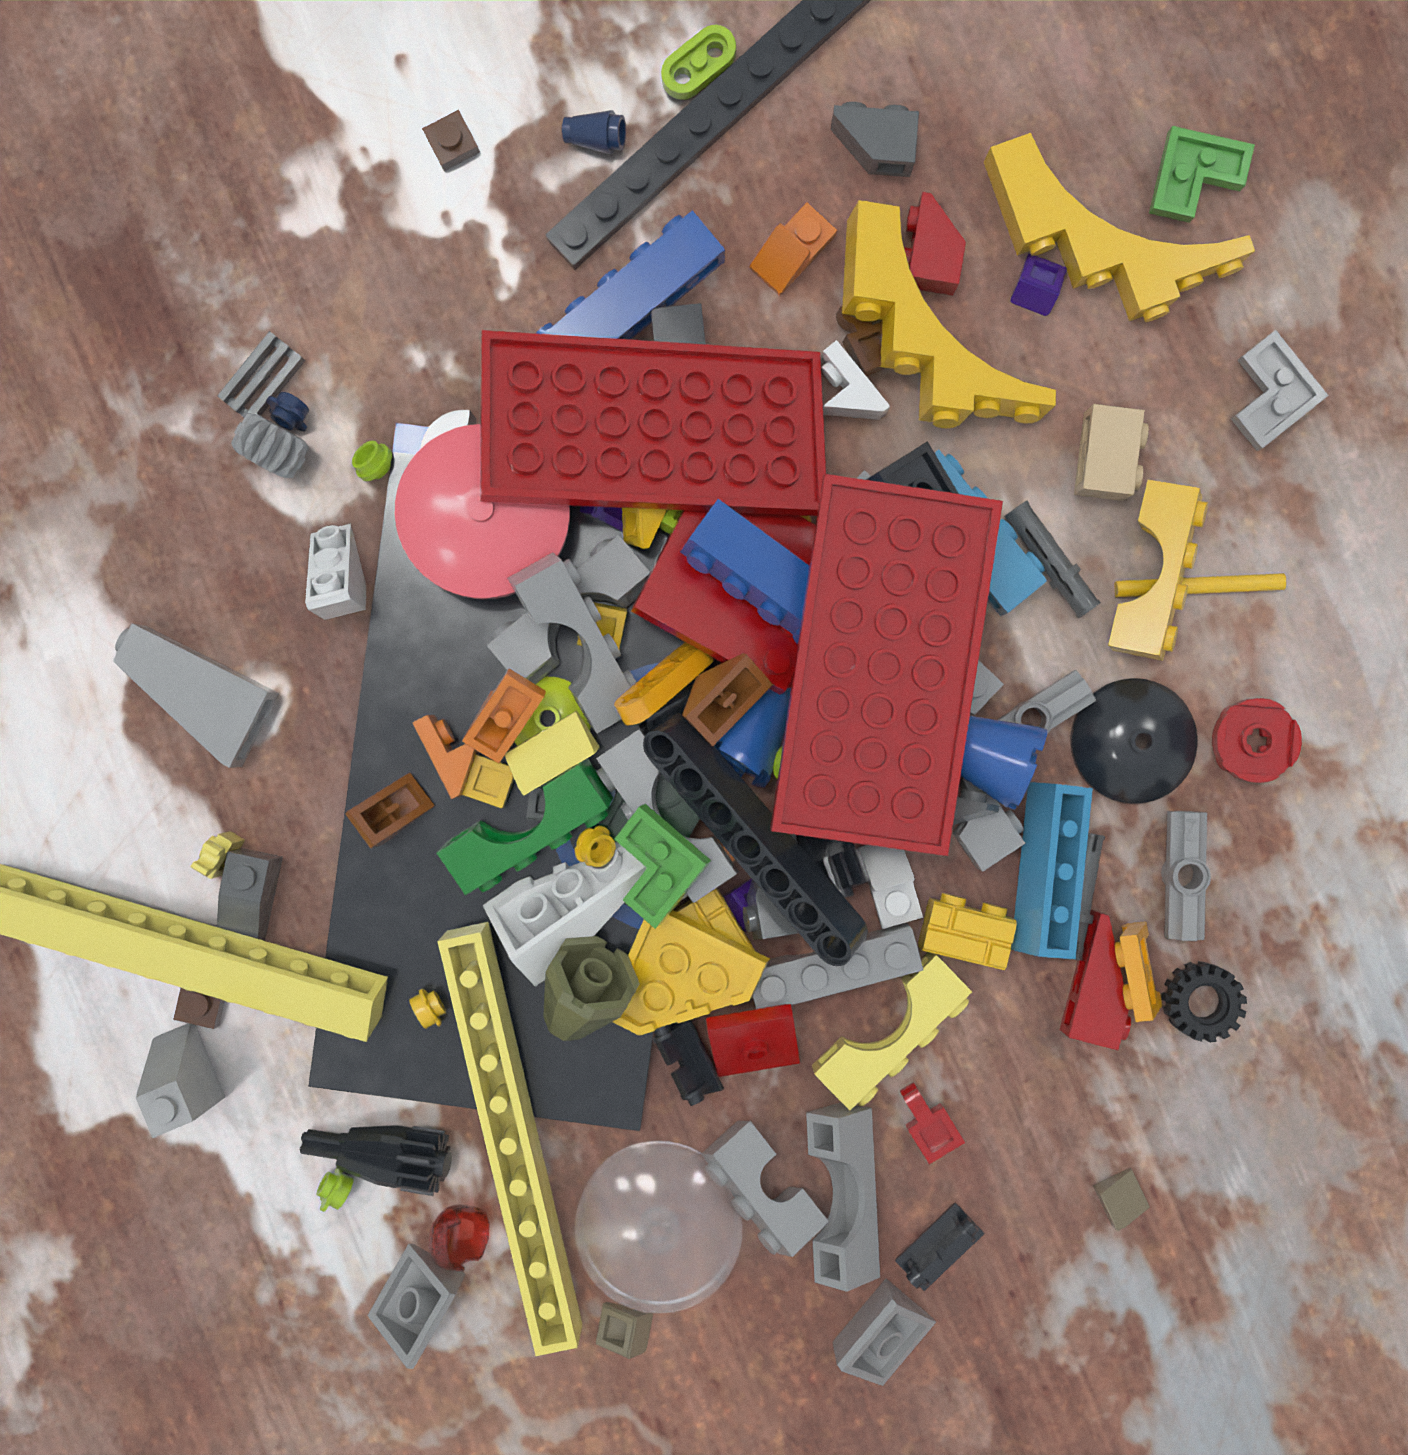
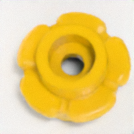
[574,826,616,867]
[409,989,446,1029]

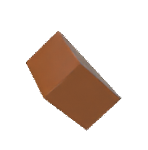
[683,653,773,746]
[345,772,434,848]

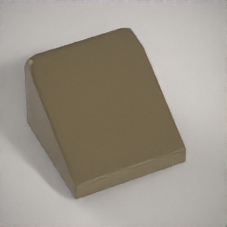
[1093,1168,1150,1231]
[596,1302,653,1359]

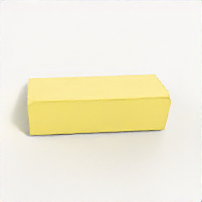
[505,711,599,796]

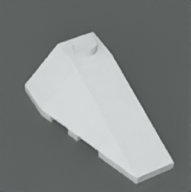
[483,842,647,987]

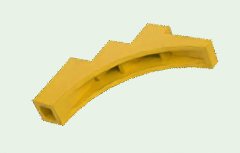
[984,133,1255,322]
[842,200,1056,429]

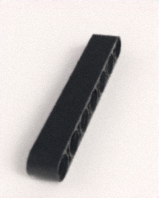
[643,713,868,966]

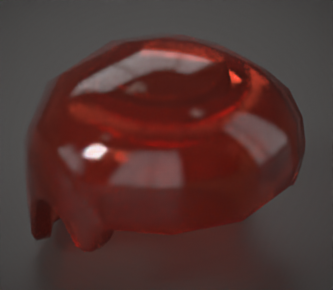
[428,1204,490,1272]

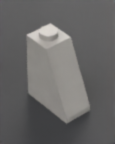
[136,1023,225,1138]

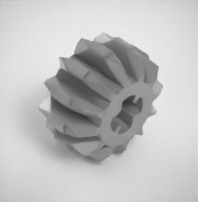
[231,413,309,478]

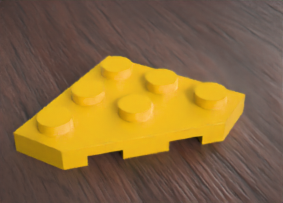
[613,910,770,1036]

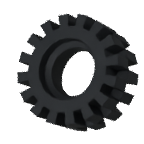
[1161,961,1247,1043]

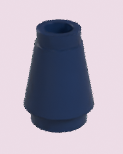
[562,110,626,154]

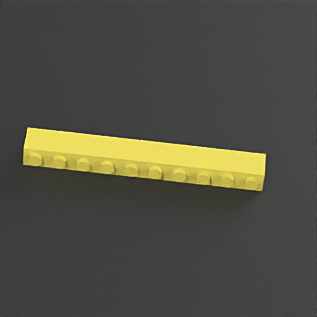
[0,864,388,1042]
[437,922,583,1356]

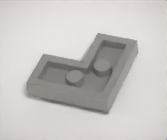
[1231,330,1329,451]

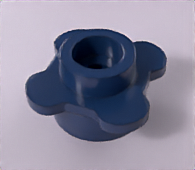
[266,392,309,432]

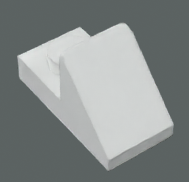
[821,340,890,420]
[858,845,923,929]

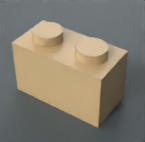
[1074,404,1149,501]

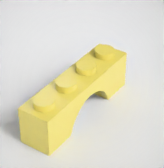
[812,952,972,1110]

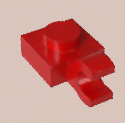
[900,1082,965,1165]

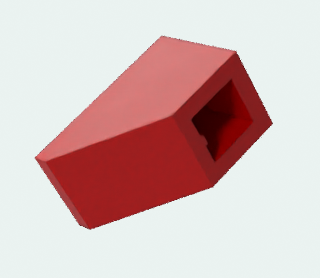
[904,192,966,296]

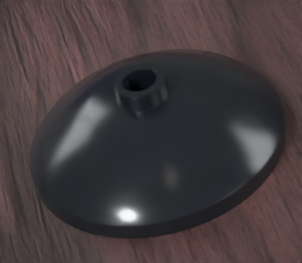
[1070,678,1198,804]

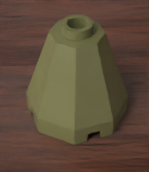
[543,936,640,1041]

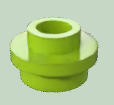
[352,440,392,481]

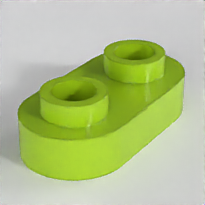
[661,25,736,100]

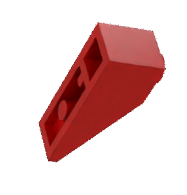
[1060,909,1131,1050]

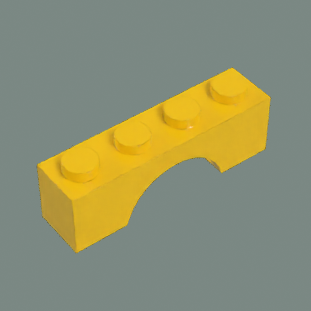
[1108,480,1208,661]

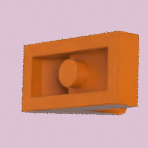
[749,202,838,296]
[462,668,546,764]
[412,715,480,799]

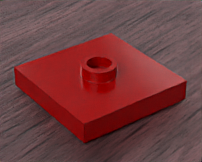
[706,1004,800,1077]

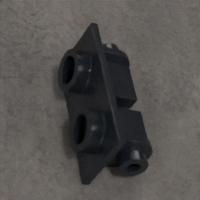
[653,1020,724,1106]
[895,1202,985,1291]

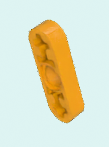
[614,643,714,726]

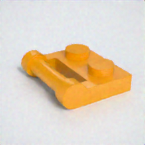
[1115,922,1162,1022]

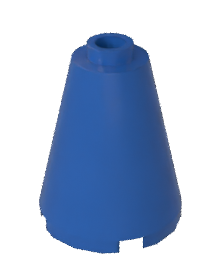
[714,688,791,788]
[961,716,1047,810]

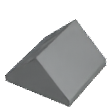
[367,1244,465,1369]
[833,1279,936,1386]

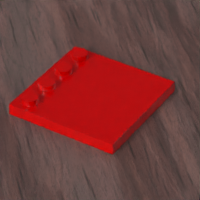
[631,510,816,695]

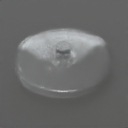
[575,1141,742,1313]

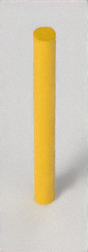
[1114,573,1286,597]

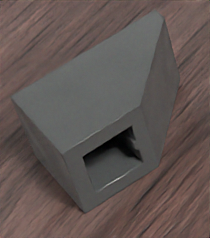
[830,102,919,177]

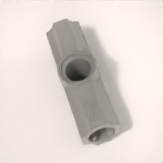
[997,670,1096,734]
[1161,811,1211,941]

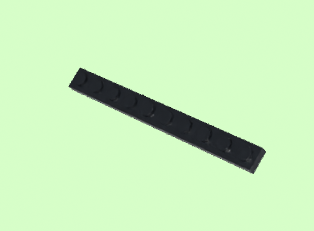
[545,0,871,270]

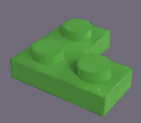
[1149,126,1255,223]
[614,804,711,929]

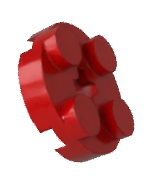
[1212,698,1302,783]

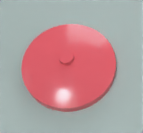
[395,424,570,599]

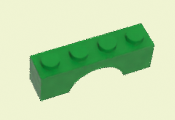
[437,758,614,895]

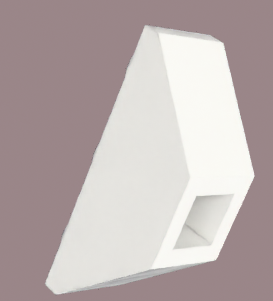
[305,524,366,620]

